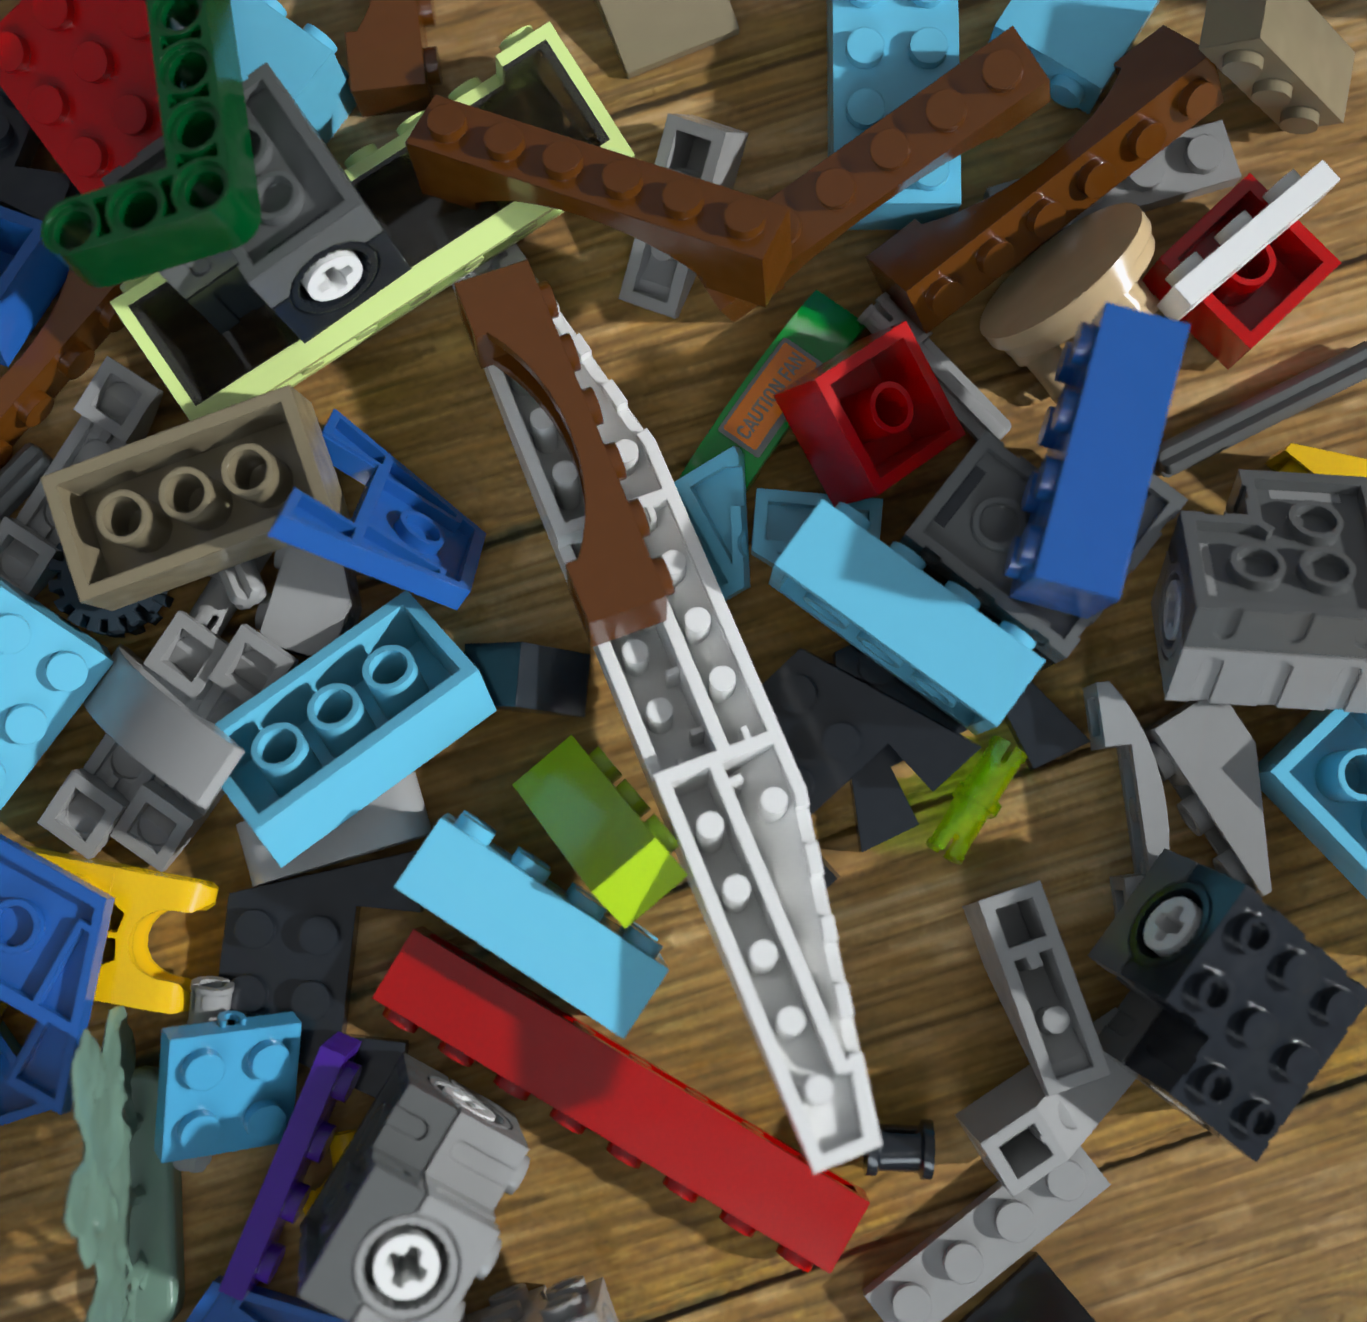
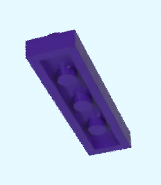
[218,1031,362,1301]

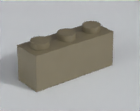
[1199,0,1355,134]

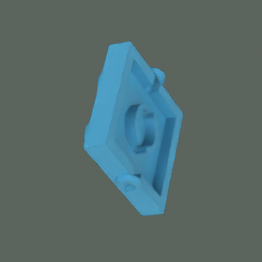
[154,1010,302,1164]

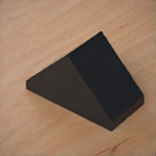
[464,642,591,718]

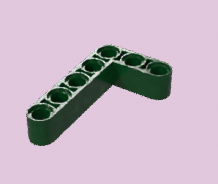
[40,0,261,288]

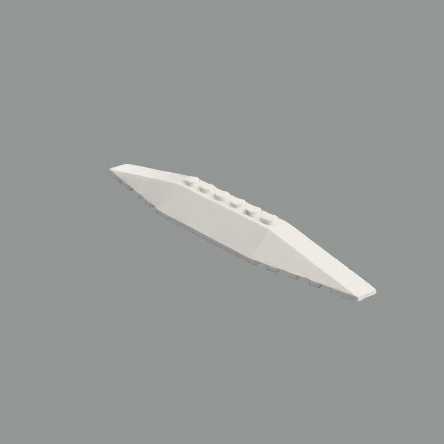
[429,203,882,1175]

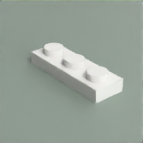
[1157,160,1341,321]

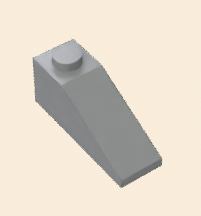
[618,113,749,319]
[962,880,1112,1097]

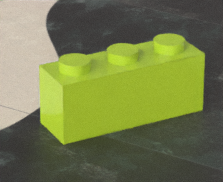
[512,735,688,929]

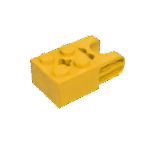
[20,844,219,1014]

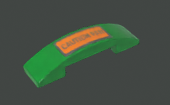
[678,289,866,493]

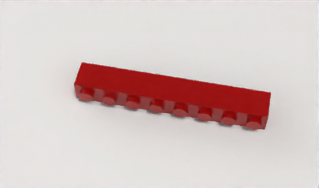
[372,926,870,1274]

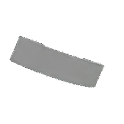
[0,356,163,598]
[37,610,230,859]
[110,624,299,872]
[83,644,245,809]
[1083,681,1169,917]

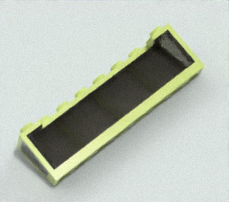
[110,21,635,421]

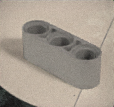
[236,772,432,887]

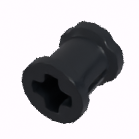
[863,1119,935,1180]

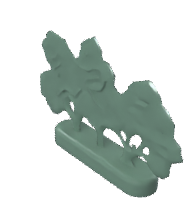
[63,1005,185,1322]

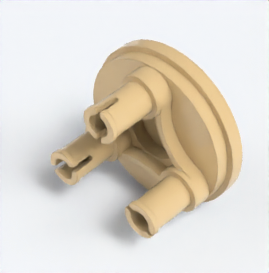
[980,203,1160,404]

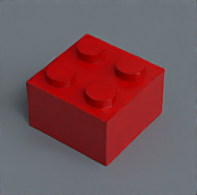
[1142,173,1342,370]
[773,320,966,507]

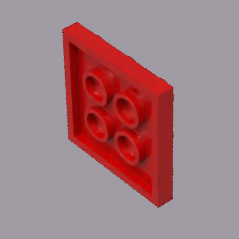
[0,0,163,194]

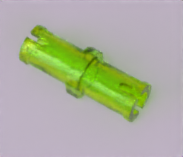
[925,736,1028,865]

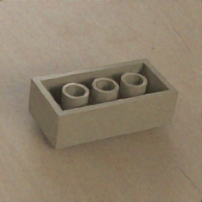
[40,385,351,611]

